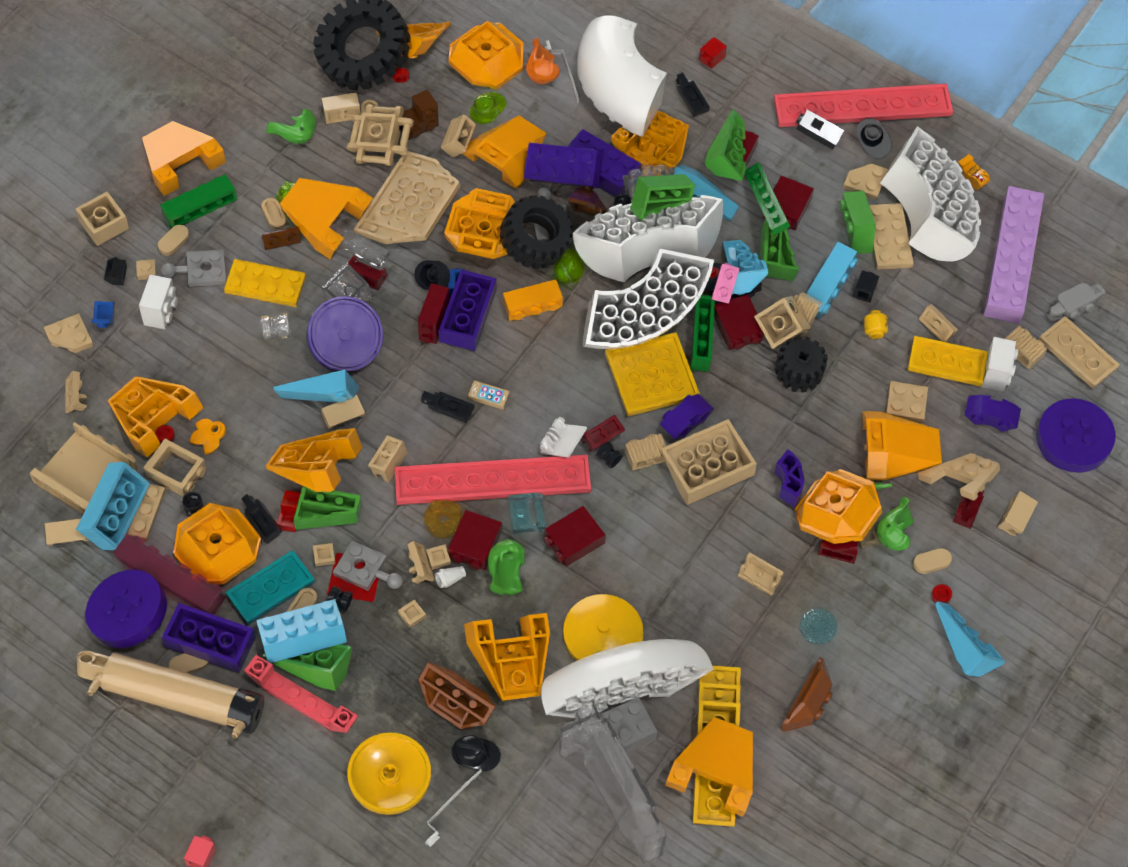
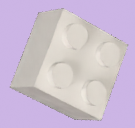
[139,275,178,330]
[981,337,1018,392]

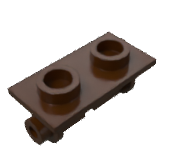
[261,226,301,250]

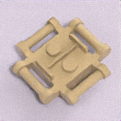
[346,104,414,166]

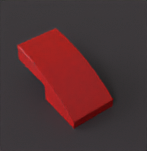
[277,490,301,532]

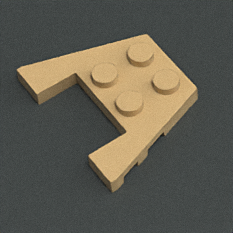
[918,453,1000,500]

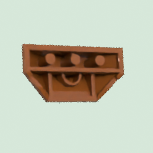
[781,657,833,732]
[418,662,496,729]

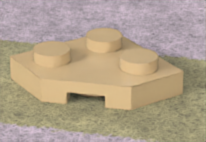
[843,164,888,200]
[44,313,94,353]

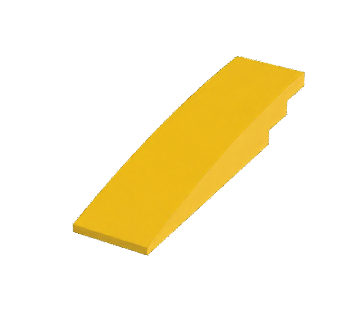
[693,666,741,827]

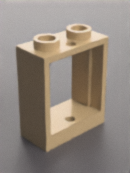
[143,439,206,497]

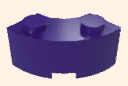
[660,394,714,440]
[964,395,1021,431]
[774,449,804,508]

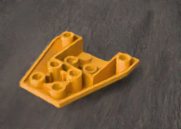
[611,111,689,176]
[462,115,547,189]
[862,411,942,480]

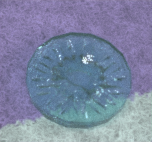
[800,609,837,644]

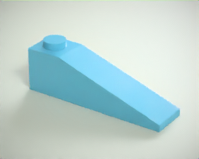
[671,164,739,221]
[723,240,768,295]
[274,370,359,402]
[935,602,1006,677]

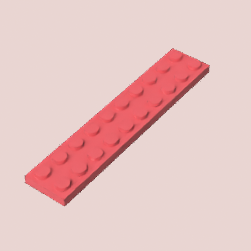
[774,84,953,127]
[395,455,591,505]

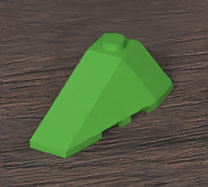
[704,109,746,181]
[262,644,352,691]

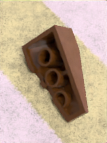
[569,186,608,216]

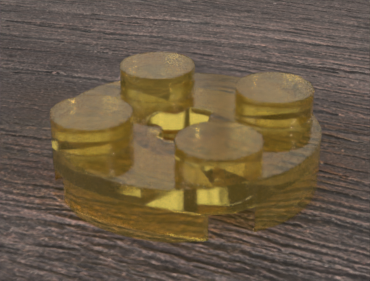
[424,500,463,539]

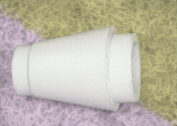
[435,566,466,588]

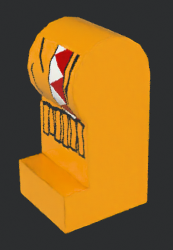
[958,154,990,190]

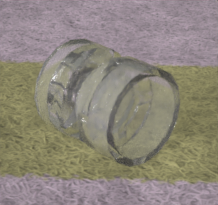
[261,313,290,340]

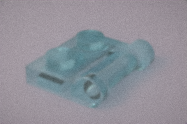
[508,492,548,534]

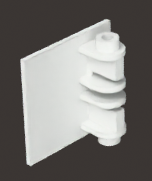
[540,417,587,458]

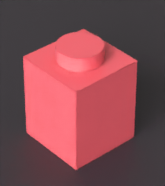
[184,836,216,867]

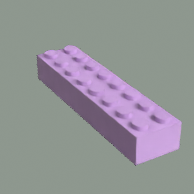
[983,186,1044,324]

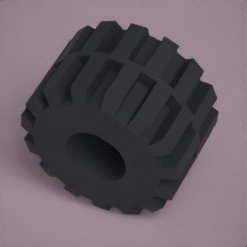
[775,336,828,392]

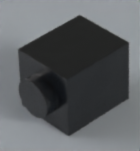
[853,270,879,303]

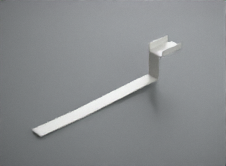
[545,40,579,103]
[425,769,482,847]

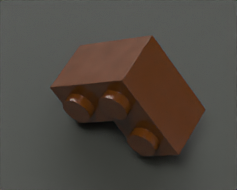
[399,90,439,140]

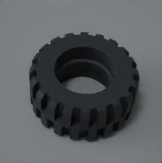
[500,195,574,269]

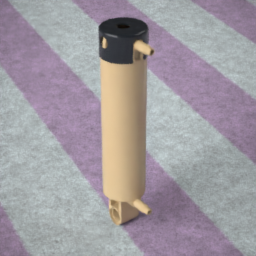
[77,651,264,738]

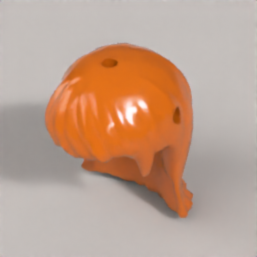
[526,37,560,85]

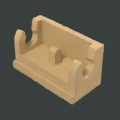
[322,93,361,124]
[321,395,365,430]
[368,435,408,483]
[997,491,1038,536]
[45,519,89,546]
[737,552,784,596]

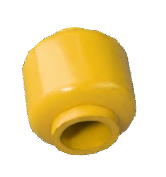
[864,310,888,339]

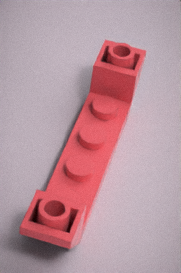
[244,655,358,733]

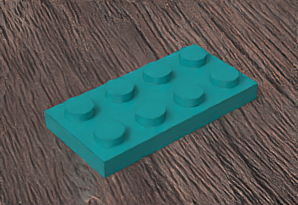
[226,550,315,625]

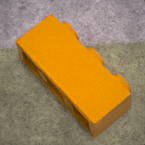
[503,279,563,321]

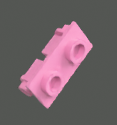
[711,263,740,303]

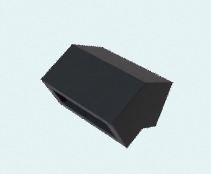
[104,257,127,286]

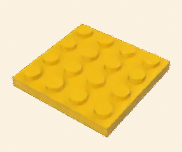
[605,332,700,417]

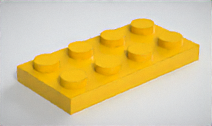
[224,259,306,307]
[907,336,988,386]

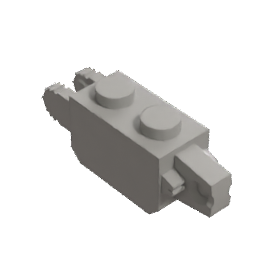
[1047,282,1106,323]

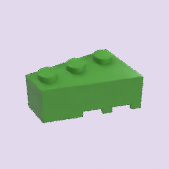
[630,174,695,220]
[839,191,876,254]
[758,219,799,281]
[294,486,362,530]

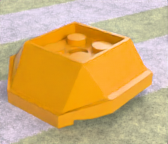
[448,21,524,90]
[444,188,524,259]
[795,469,882,544]
[173,503,262,585]

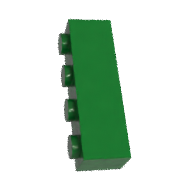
[160,174,237,228]
[690,295,715,372]

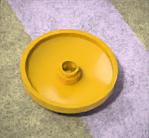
[563,594,643,661]
[347,732,431,815]

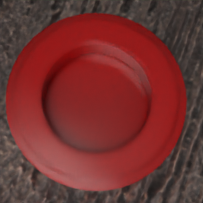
[392,68,410,83]
[155,425,175,444]
[932,584,952,604]

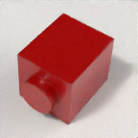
[699,37,727,69]

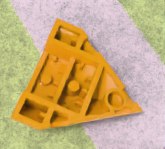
[376,21,451,58]

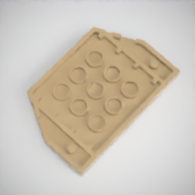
[354,151,461,244]

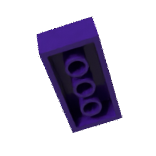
[567,129,641,197]
[524,142,604,189]
[439,270,497,351]
[162,603,256,673]

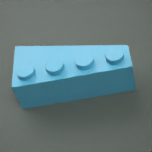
[806,242,858,318]

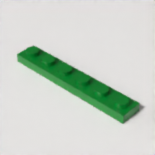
[745,162,791,235]

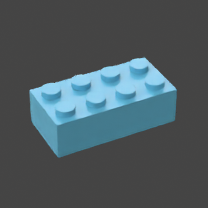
[76,462,150,550]
[256,599,347,663]

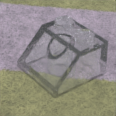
[322,263,373,303]

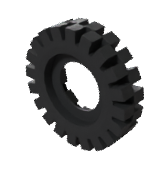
[313,0,410,90]

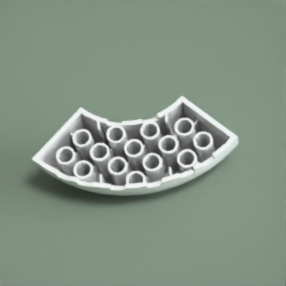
[577,15,667,137]
[880,126,981,261]
[573,195,723,282]
[583,249,714,349]
[541,639,713,719]

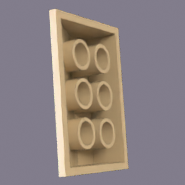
[661,419,757,505]

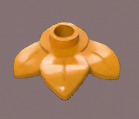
[190,419,226,455]

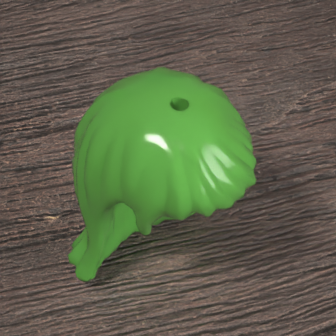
[266,109,316,144]
[877,497,914,551]
[488,539,525,596]

